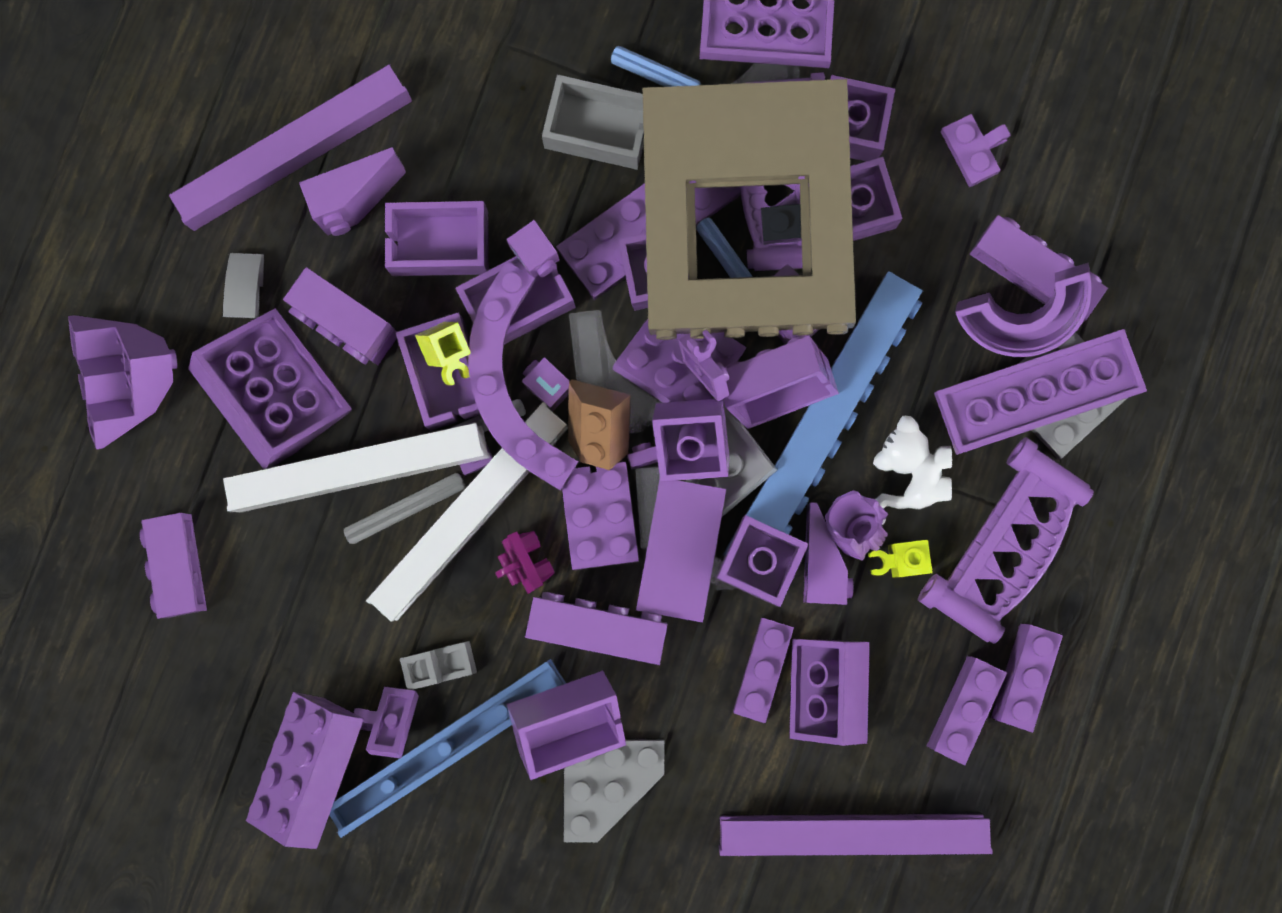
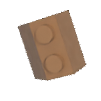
[568,379,631,470]

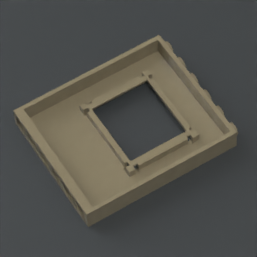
[643,79,856,340]

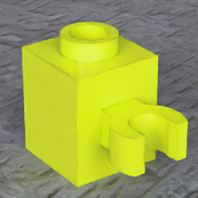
[415,322,471,386]
[868,540,932,577]

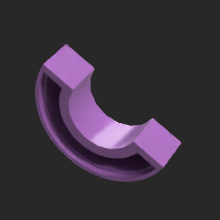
[955,263,1092,357]

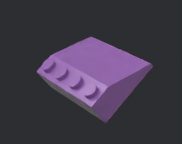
[188,308,352,469]

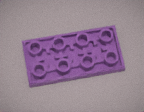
[636,480,726,622]

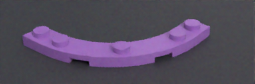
[468,261,578,491]

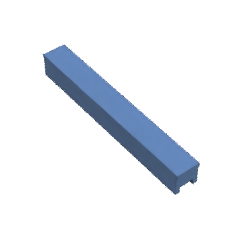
[329,659,566,838]

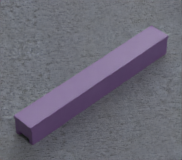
[169,65,412,231]
[719,814,993,856]

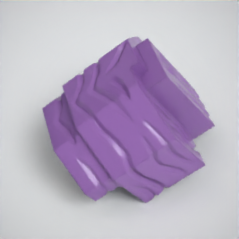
[825,490,888,561]

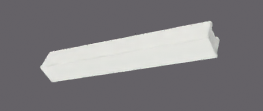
[366,402,568,622]
[223,423,490,513]

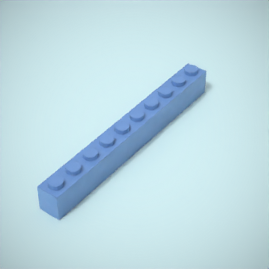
[722,271,923,556]

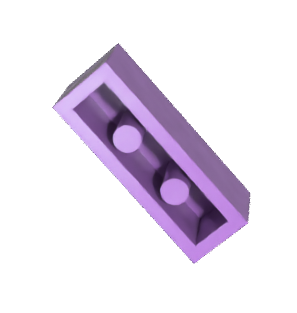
[140,513,207,619]
[991,624,1063,733]
[927,656,1007,765]

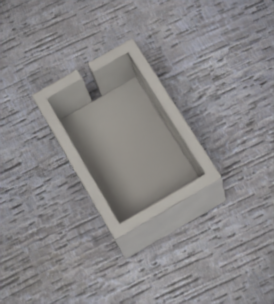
[542,75,644,170]

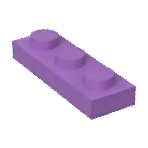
[733,617,794,723]

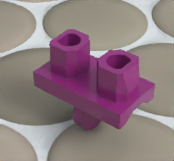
[495,531,555,594]

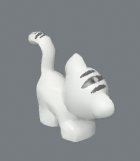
[873,415,952,525]

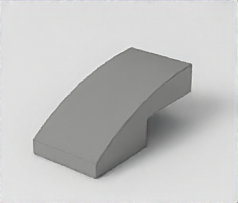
[223,253,264,318]
[400,641,477,690]

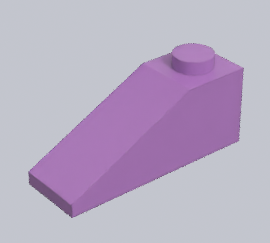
[803,503,853,605]

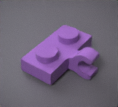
[941,114,1011,188]
[678,330,729,402]
[354,687,419,758]

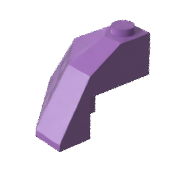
[68,315,177,449]

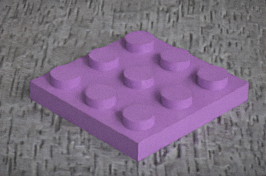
[612,319,746,403]

